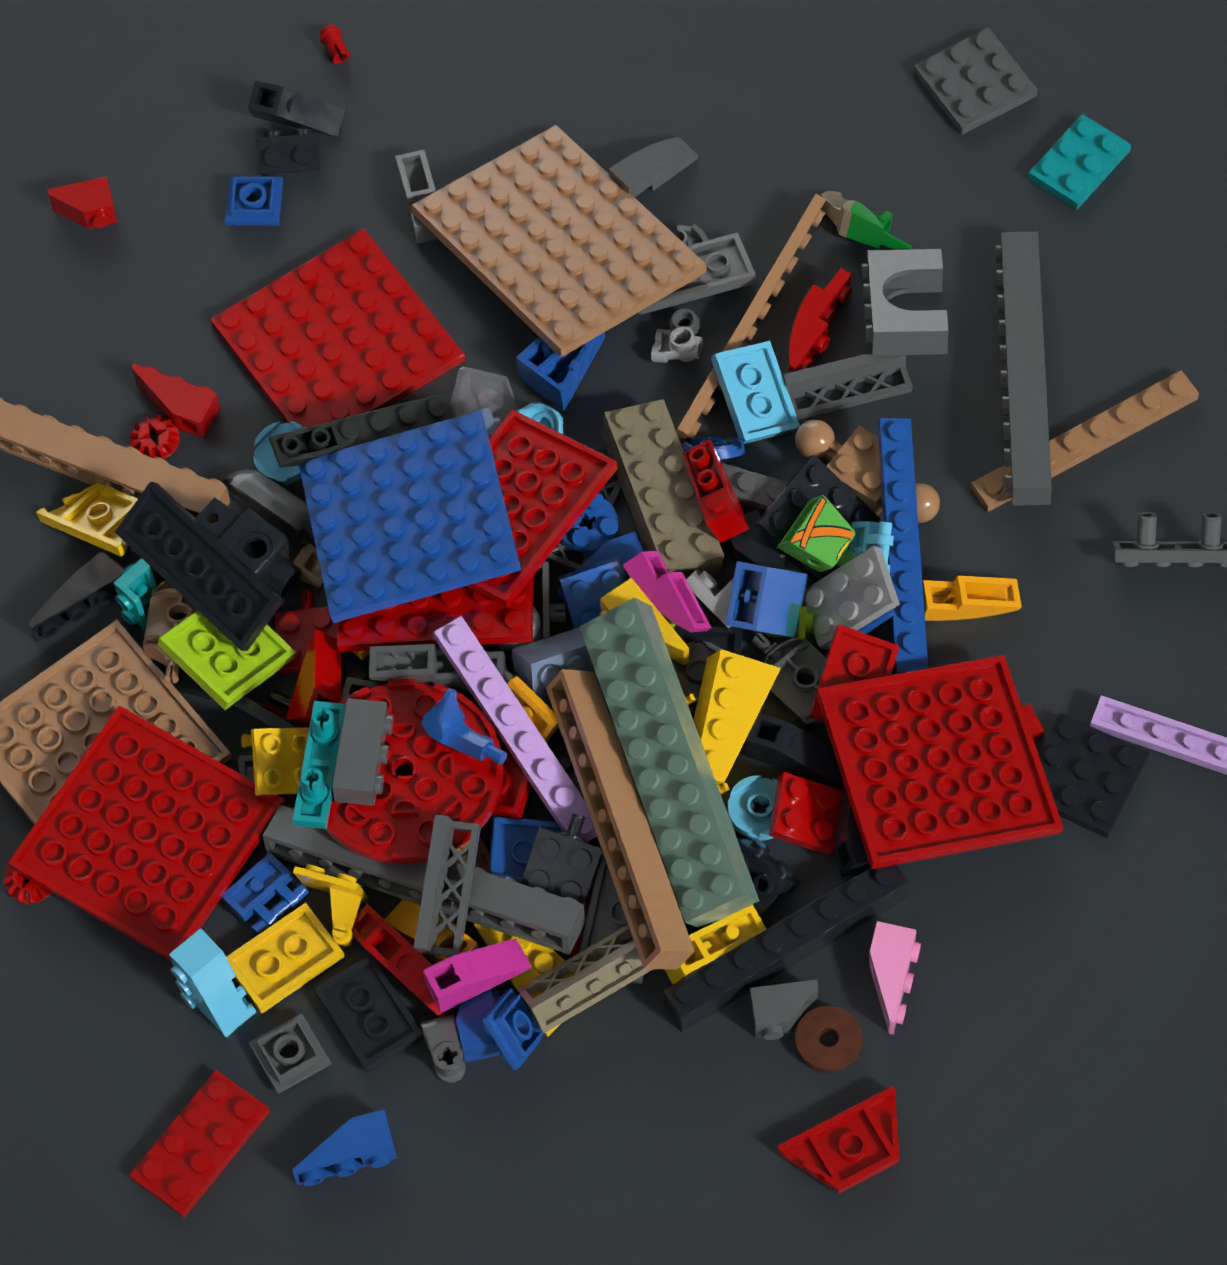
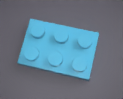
[711,341,800,444]

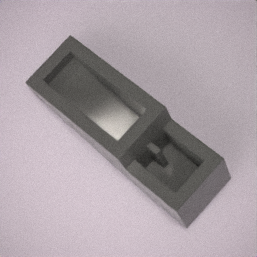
[609,137,698,197]
[395,150,438,244]

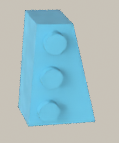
[169,928,257,1037]

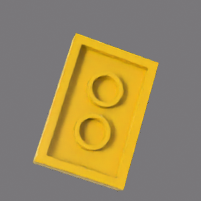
[226,903,345,1014]

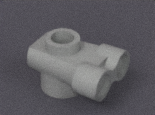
[651,326,703,363]

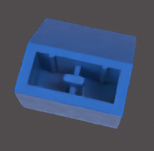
[725,561,808,637]

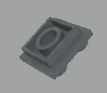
[249,1013,332,1094]

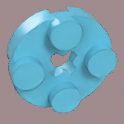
[253,421,304,486]
[728,775,777,841]

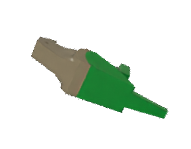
[821,191,912,250]

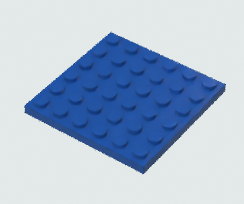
[299,410,521,623]

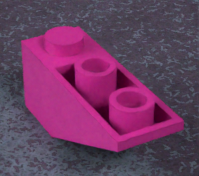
[423,939,532,1013]

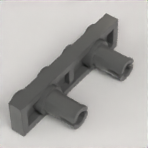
[1112,512,1227,567]

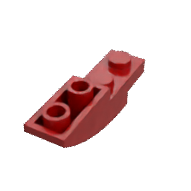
[789,268,853,373]
[352,903,446,1017]

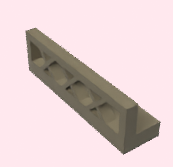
[517,925,653,1033]

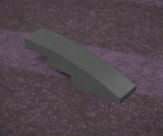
[369,644,505,687]

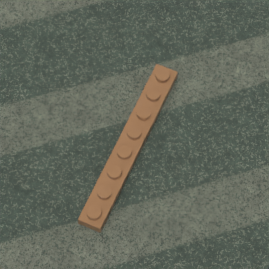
[971,370,1199,512]

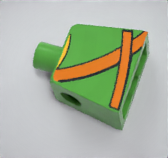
[777,495,857,572]

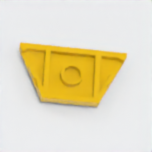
[36,483,138,557]

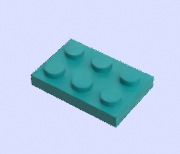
[1028,114,1131,210]

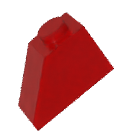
[48,176,117,229]

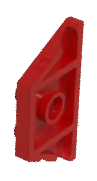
[777,1086,900,1194]

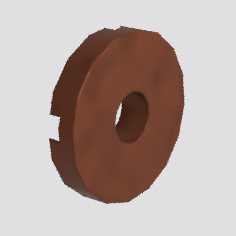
[795,1006,863,1073]

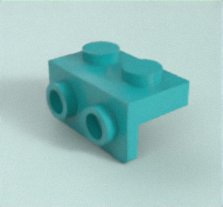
[114,558,157,631]

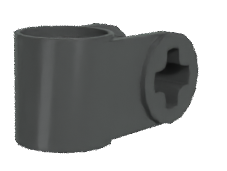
[421,1013,466,1083]

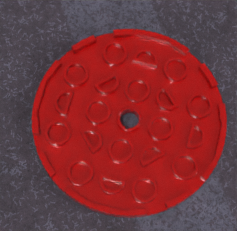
[325,679,504,864]

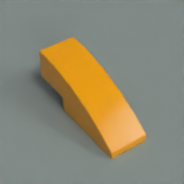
[922,576,1022,621]

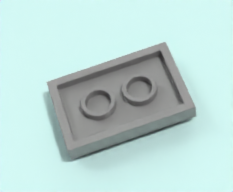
[803,546,900,650]

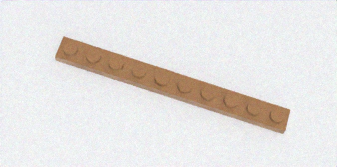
[676,193,826,445]

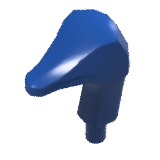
[421,688,507,765]

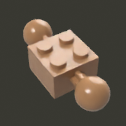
[795,420,940,523]

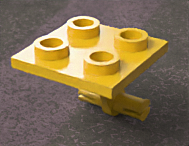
[241,727,309,795]
[293,864,369,946]

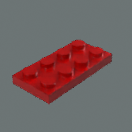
[129,1070,270,1218]

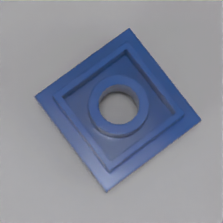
[225,177,283,226]
[482,988,544,1071]

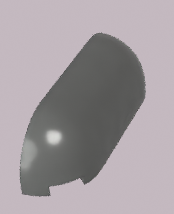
[222,469,316,547]

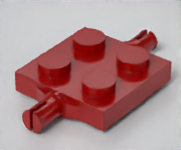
[275,590,342,676]

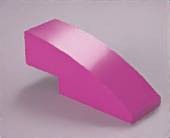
[623,551,711,633]

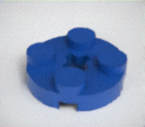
[560,493,619,556]

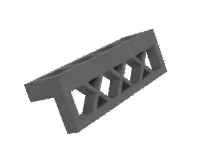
[783,352,913,420]
[414,815,481,957]

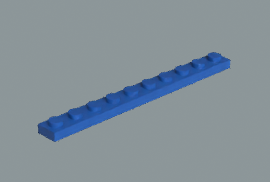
[877,418,928,675]

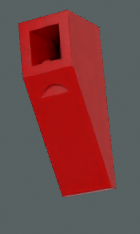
[131,363,220,439]
[682,439,749,543]
[285,629,341,728]

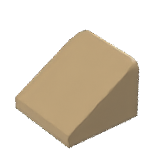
[293,544,323,588]

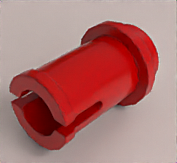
[320,25,350,64]

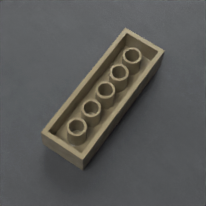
[601,399,724,579]

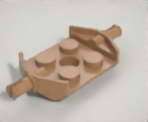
[143,581,198,683]

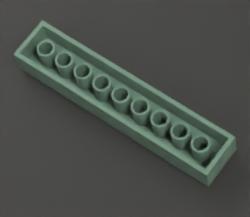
[579,598,759,929]

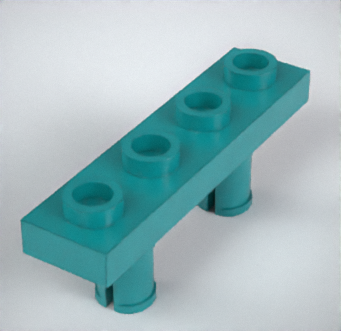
[293,701,346,829]

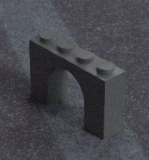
[861,249,949,356]

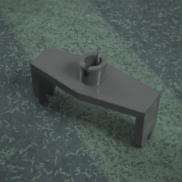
[507,562,565,664]

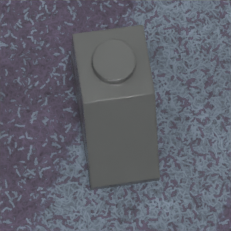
[750,979,818,1040]

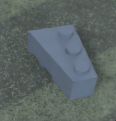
[512,627,598,710]

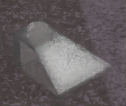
[450,366,519,423]

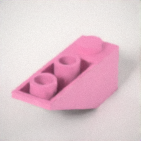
[869,921,921,1035]

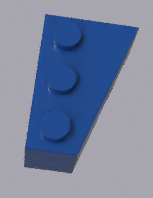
[516,332,606,412]

